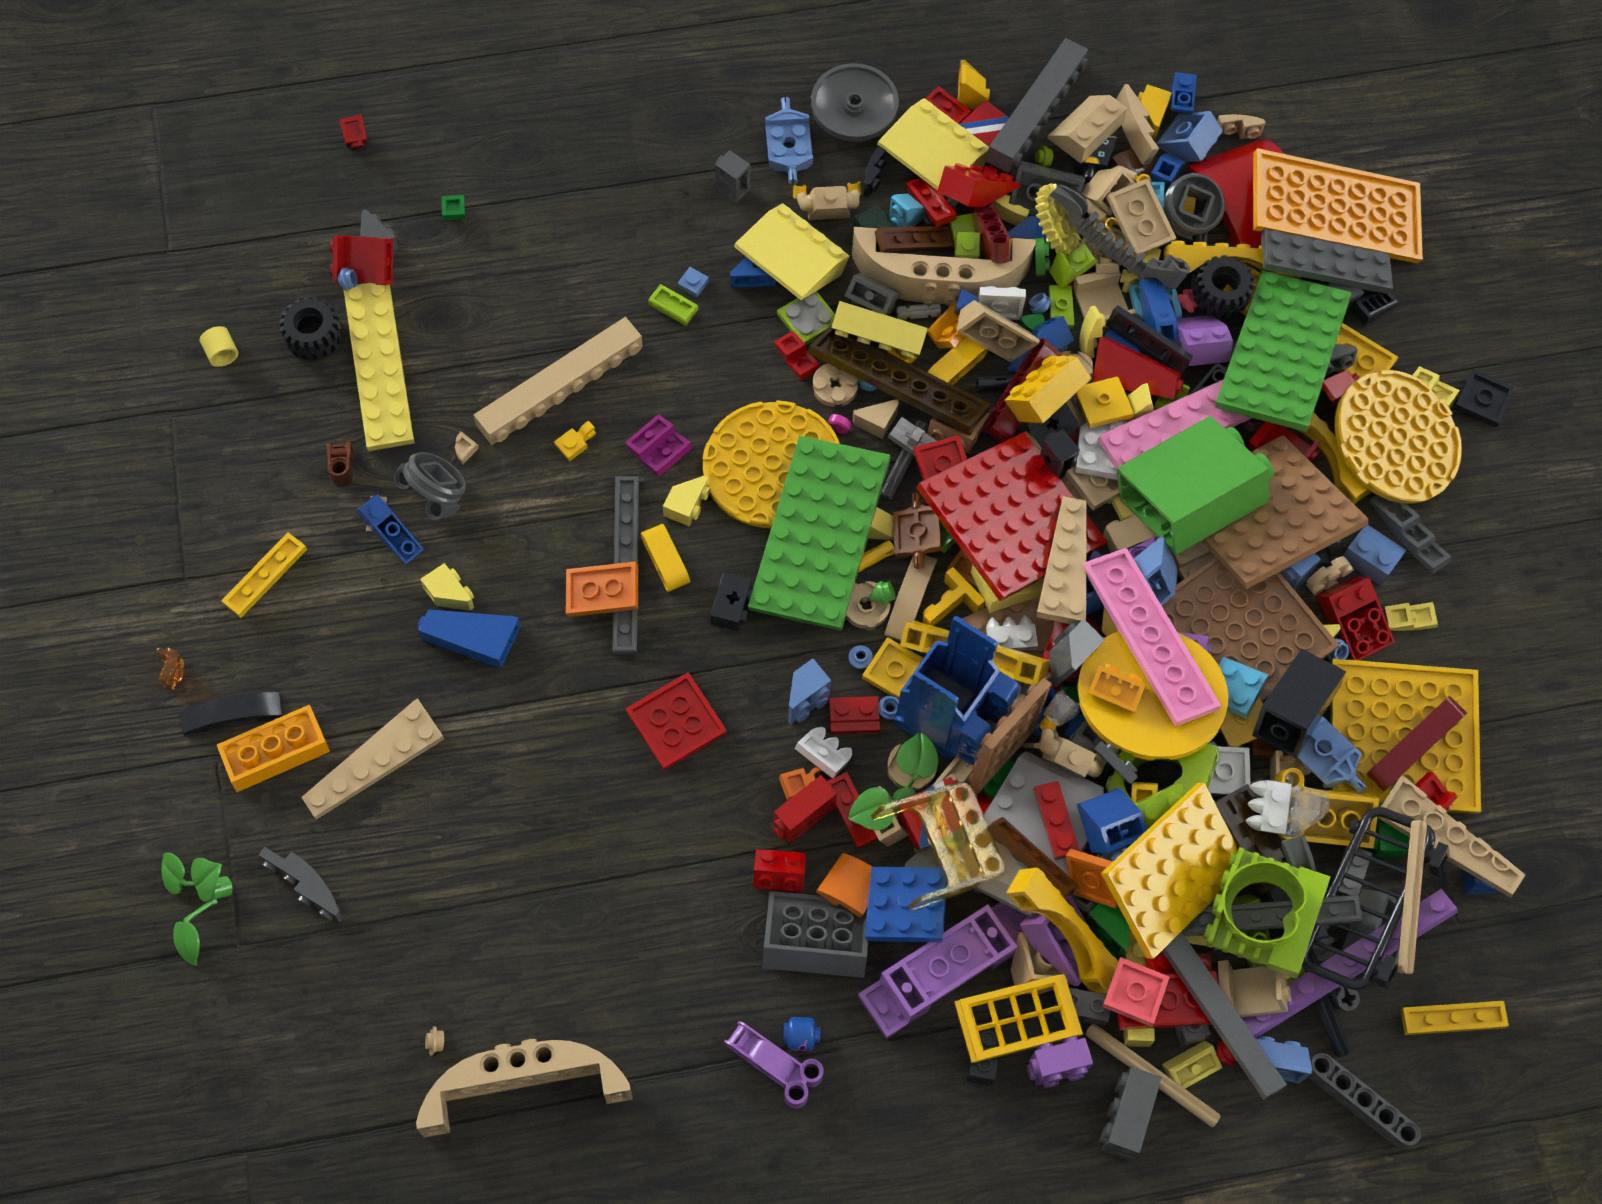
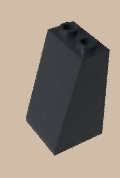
[1252,649,1346,759]

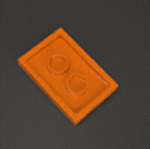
[566,561,638,617]

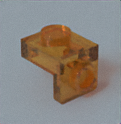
[155,648,185,689]

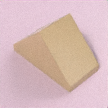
[852,399,899,439]

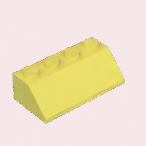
[831,301,928,358]

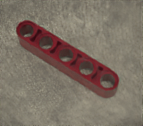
[967,203,1011,264]
[983,338,1061,444]
[1366,696,1467,792]

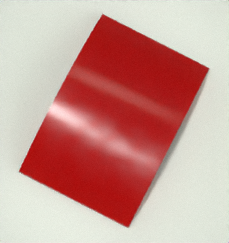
[1187,138,1284,270]

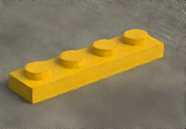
[221,533,307,618]
[1400,1001,1509,1035]

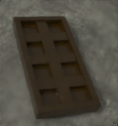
[1215,784,1287,894]

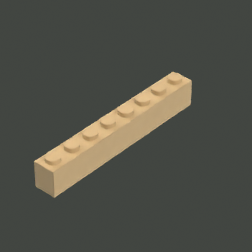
[474,317,643,445]

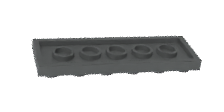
[1261,228,1393,294]

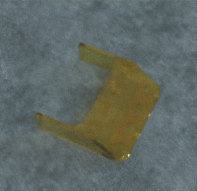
[871,782,1004,910]

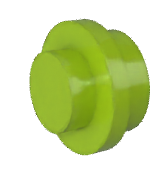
[1035,146,1053,167]

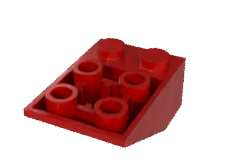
[938,163,1021,207]
[1316,576,1395,661]

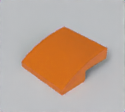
[816,853,872,918]

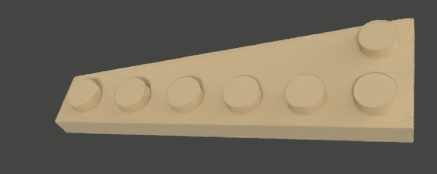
[1036,496,1086,625]
[302,698,444,820]
[1377,776,1525,898]

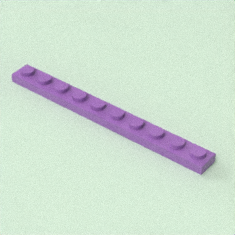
[1241,889,1458,1039]

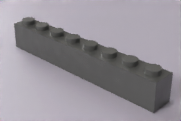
[985,38,1088,173]

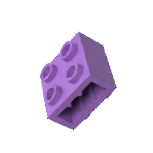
[1027,1036,1093,1088]

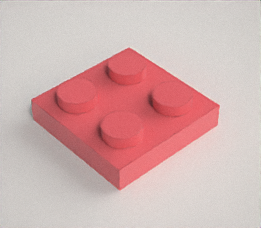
[1102,957,1170,1027]

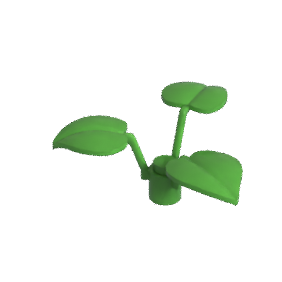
[848,733,963,844]
[161,852,233,966]

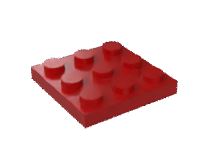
[625,672,727,771]

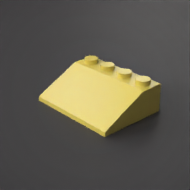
[877,98,989,195]
[734,203,849,300]

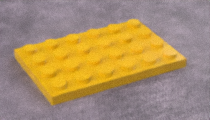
[1101,783,1238,959]

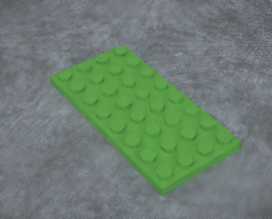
[1215,270,1352,432]
[748,436,891,631]

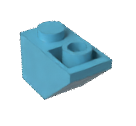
[888,194,924,227]

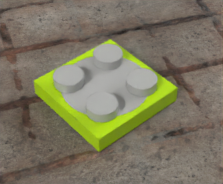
[777,291,835,345]

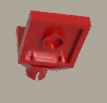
[913,435,967,506]

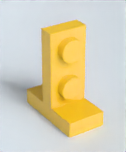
[922,567,985,626]

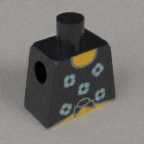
[1073,136,1117,183]

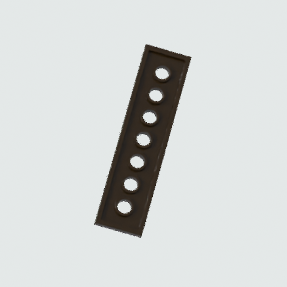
[808,325,991,434]

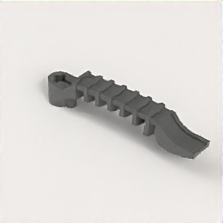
[1050,184,1190,289]
[1281,834,1360,1011]

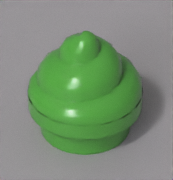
[869,581,895,605]

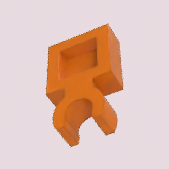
[779,767,822,800]

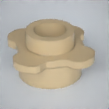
[425,1027,444,1056]

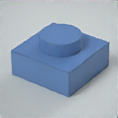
[678,267,709,298]

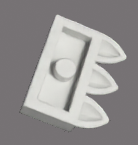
[986,615,1038,651]
[795,727,852,778]
[1245,780,1292,835]

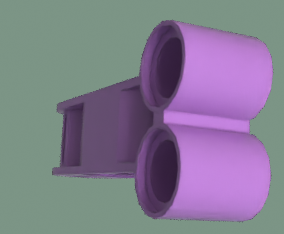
[723,1021,823,1109]

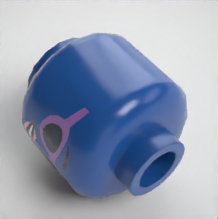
[783,1017,820,1051]

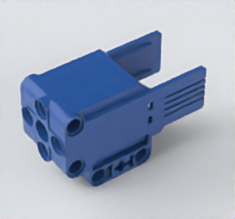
[893,616,1021,765]

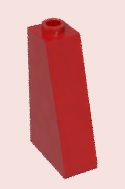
[1092,336,1184,399]

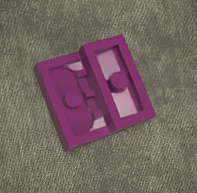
[625,414,693,477]

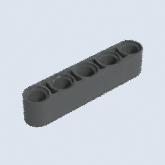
[1308,1053,1421,1150]

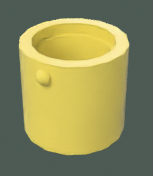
[200,326,239,367]

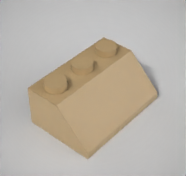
[1048,95,1127,163]
[956,300,1040,362]

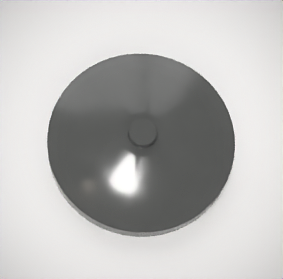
[811,63,899,142]

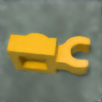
[554,421,596,462]

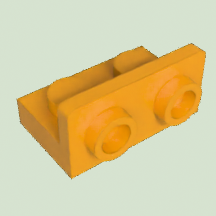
[927,302,965,349]
[1088,664,1146,713]

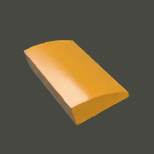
[217,705,330,792]

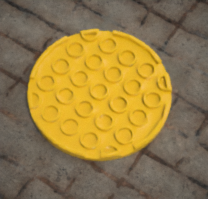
[1335,370,1462,504]
[703,401,840,528]
[1077,631,1228,761]

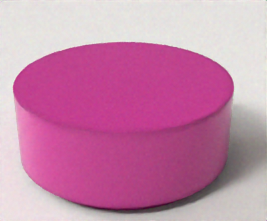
[827,414,852,435]

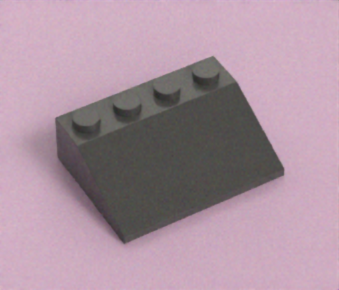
[762,891,868,978]

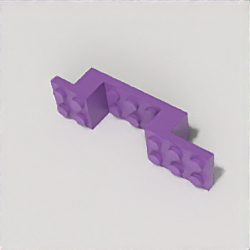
[858,902,1028,1039]

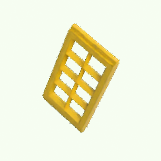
[954,974,1083,1063]

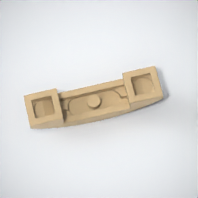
[884,555,937,642]

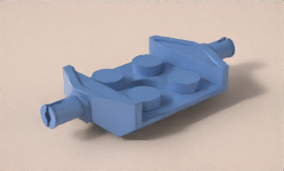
[765,97,813,185]
[1298,716,1367,794]

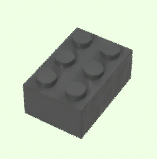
[1099,1066,1162,1161]

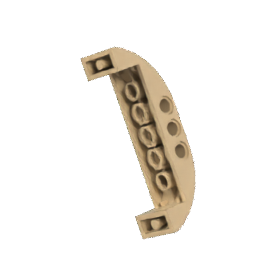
[852,227,1036,306]
[416,1039,633,1138]

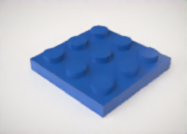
[865,867,948,942]

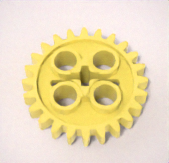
[1035,183,1082,256]

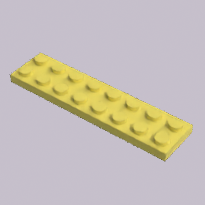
[344,283,414,451]

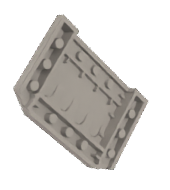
[952,751,1104,917]

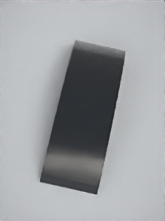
[181,692,283,735]

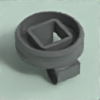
[1164,173,1225,242]
[394,452,466,520]

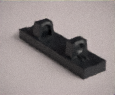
[1106,305,1193,375]

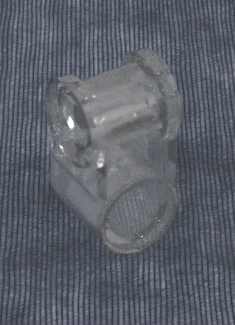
[1043,689,1081,726]

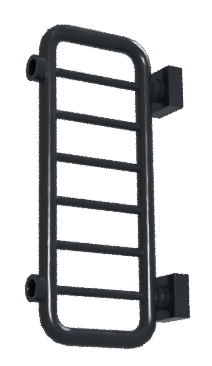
[1302,807,1450,990]

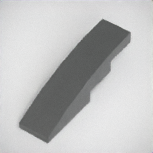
[1370,495,1452,574]

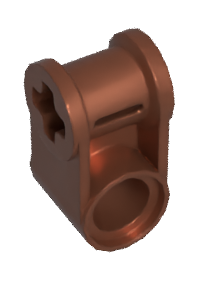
[326,440,354,487]

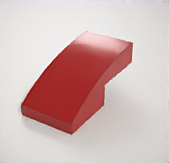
[774,331,820,381]

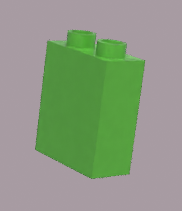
[1117,416,1274,555]

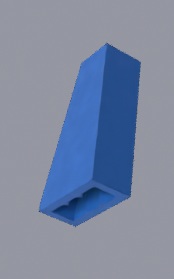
[417,609,521,669]

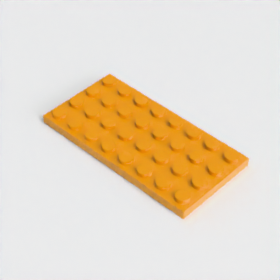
[1253,148,1423,264]

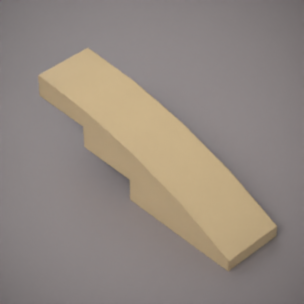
[1116,84,1159,165]

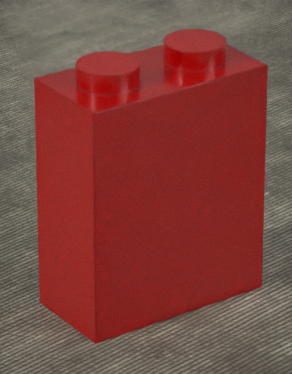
[773,775,837,845]

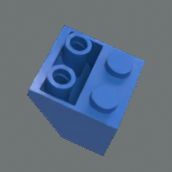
[1077,788,1147,853]

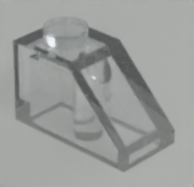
[1282,786,1330,838]

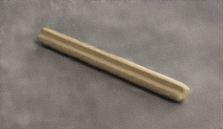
[1397,820,1427,974]
[1086,1023,1221,1127]

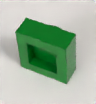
[442,195,466,220]

